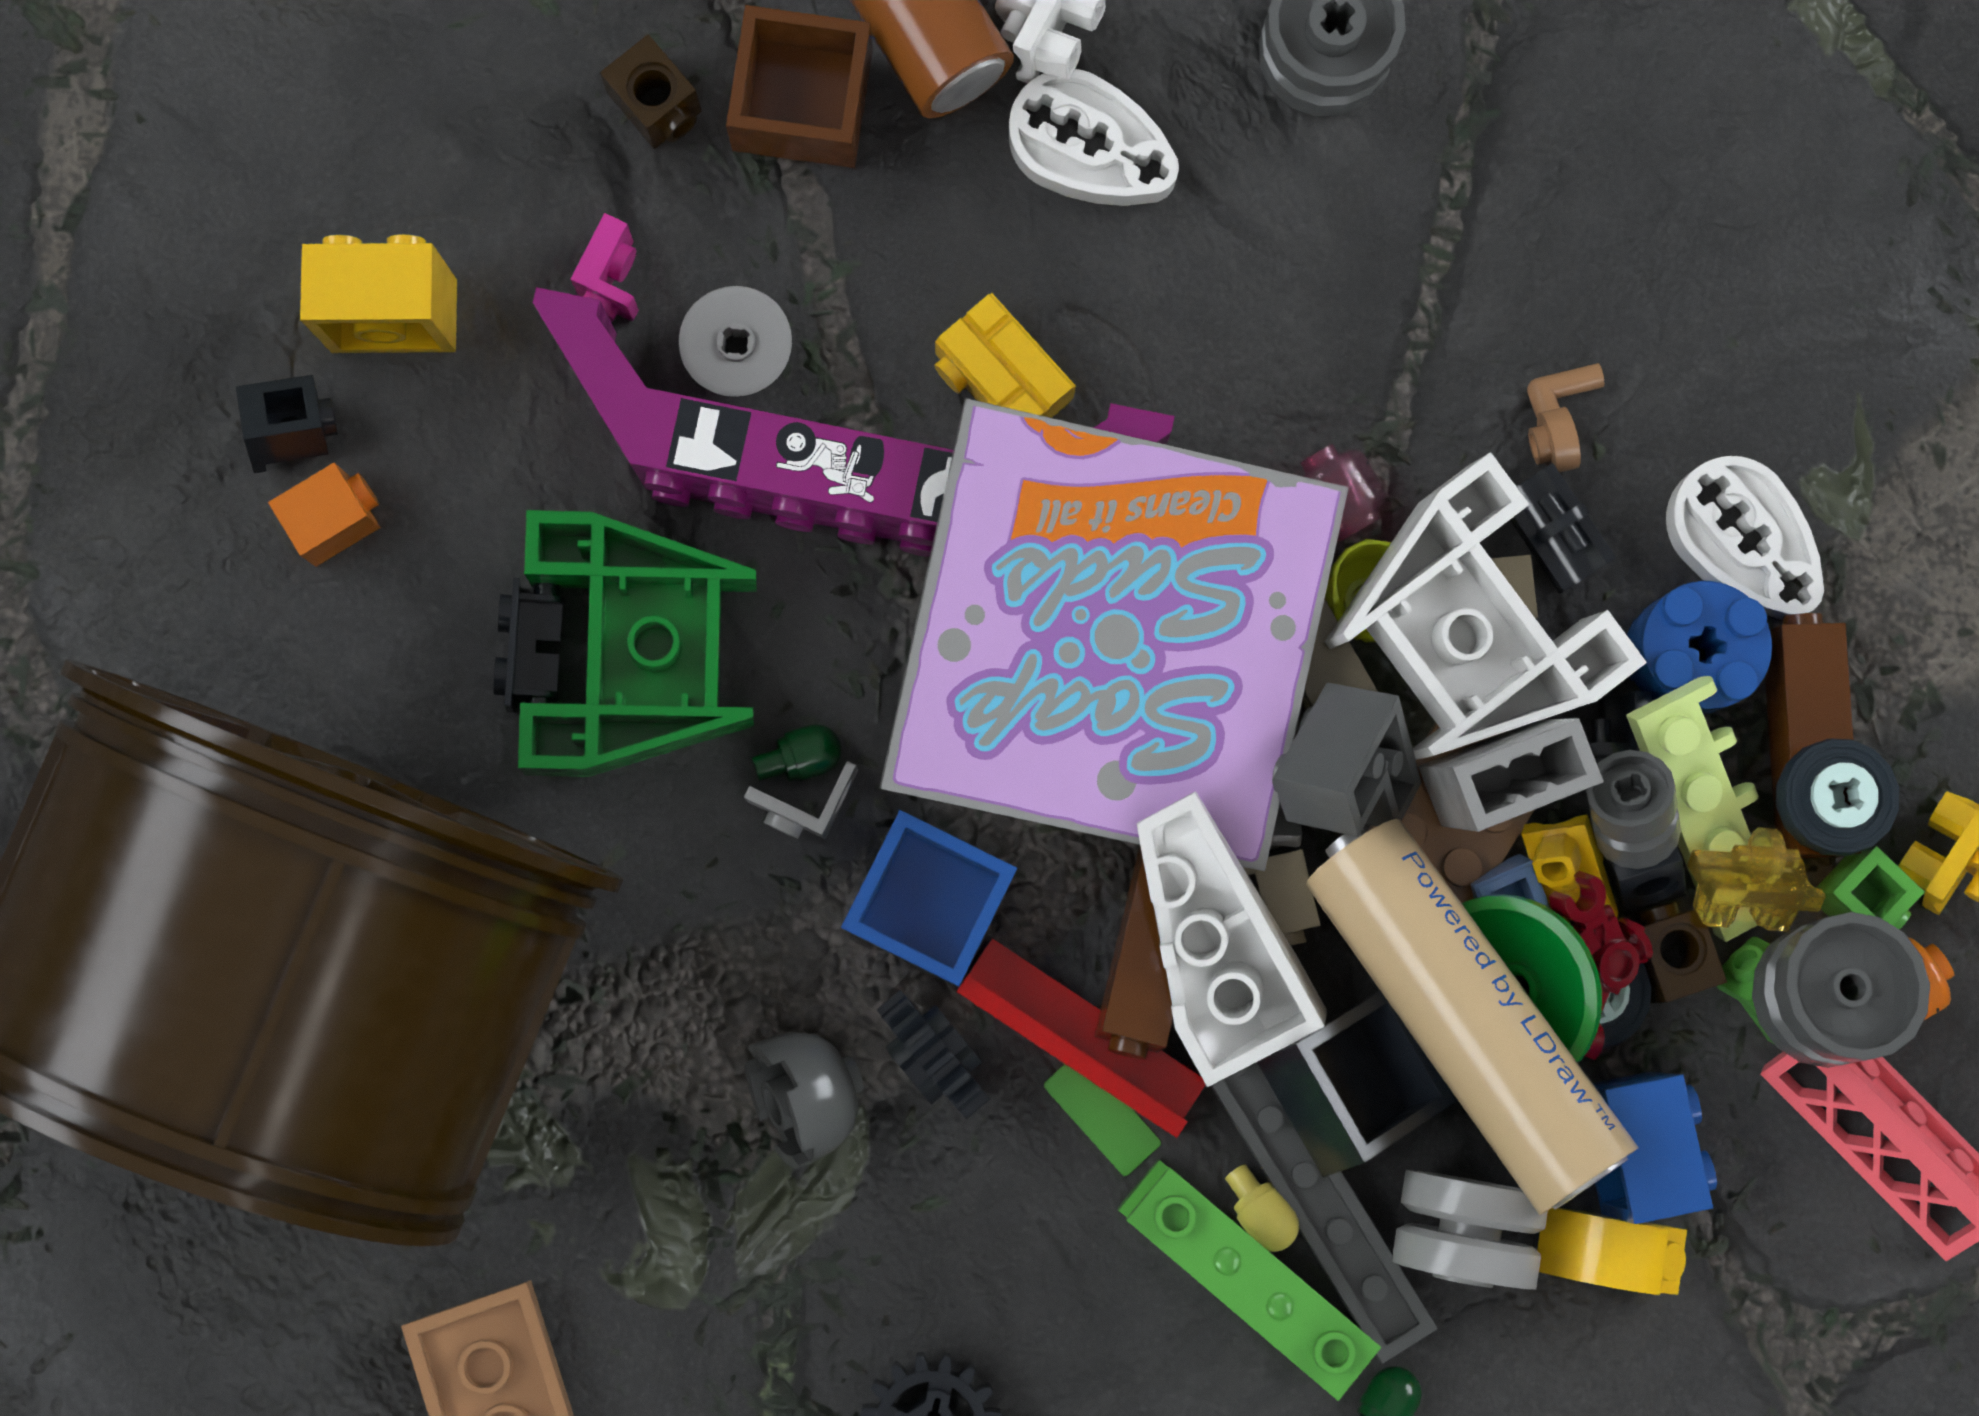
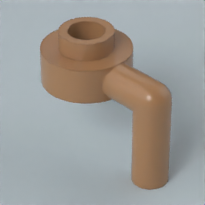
[1527,363,1604,473]

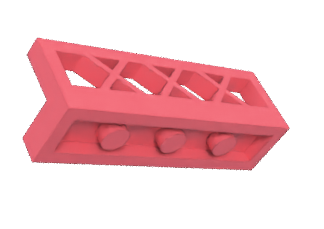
[1760,1052,1979,1261]

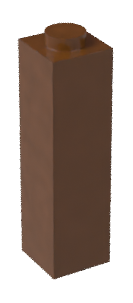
[1765,613,1861,859]
[1094,845,1173,1060]

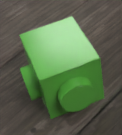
[1808,846,1925,929]

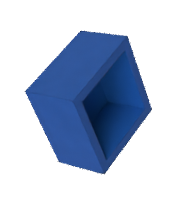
[841,810,1017,987]
[1592,1072,1717,1224]

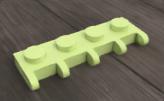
[1626,676,1799,942]

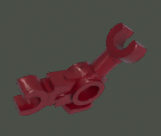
[1549,871,1653,1060]

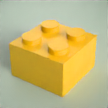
[300,235,457,353]

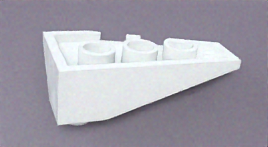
[1137,791,1327,1087]

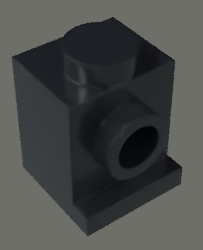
[236,375,338,473]

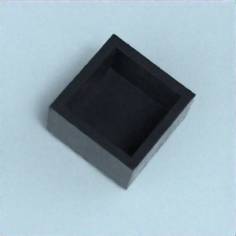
[1257,991,1457,1178]

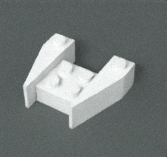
[1324,452,1647,760]

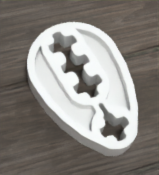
[1009,69,1179,206]
[1666,456,1824,620]

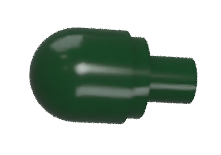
[751,724,842,782]
[1357,1366,1422,1416]

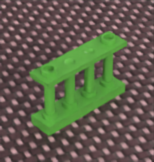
[1117,1159,1382,1401]

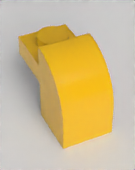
[1537,1208,1687,1295]

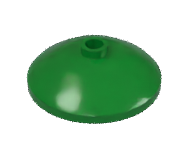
[1461,894,1602,1063]

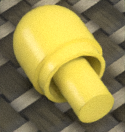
[1225,1164,1299,1252]

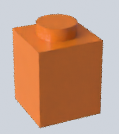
[268,462,381,567]

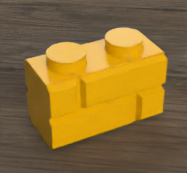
[934,293,1076,418]

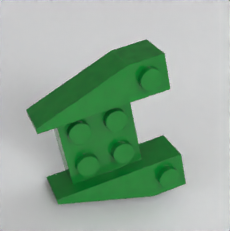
[518,510,757,777]

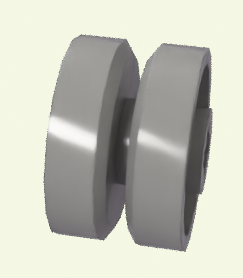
[1392,1169,1548,1290]

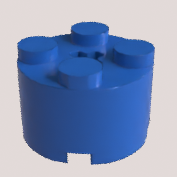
[1627,581,1772,715]

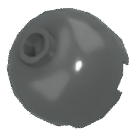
[745,1032,864,1169]

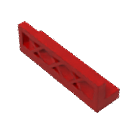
[957,938,1206,1138]

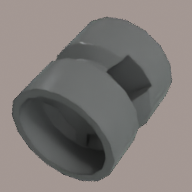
[1586,750,1681,869]

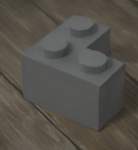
[1272,683,1421,837]

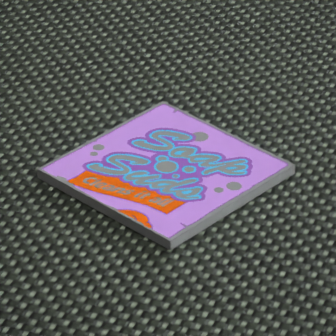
[879,398,1349,871]

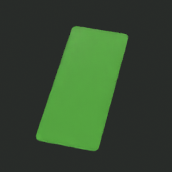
[1044,1064,1161,1176]

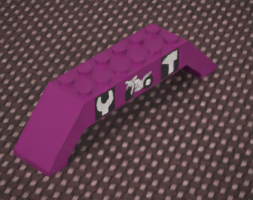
[532,288,1174,557]

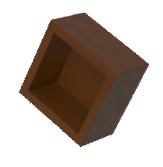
[726,5,873,168]

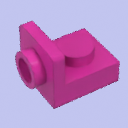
[570,213,639,322]

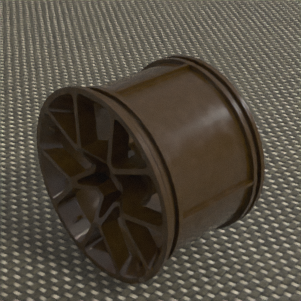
[0,659,624,1247]

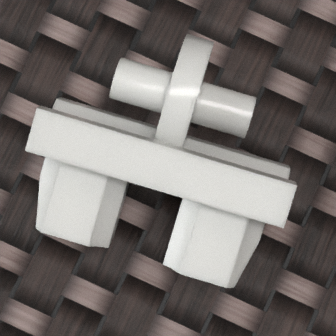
[995,0,1106,83]

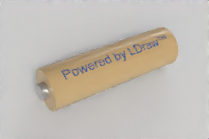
[1306,818,1639,1215]

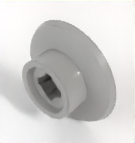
[679,286,792,397]

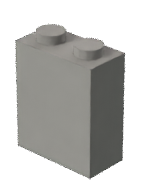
[1418,718,1604,832]

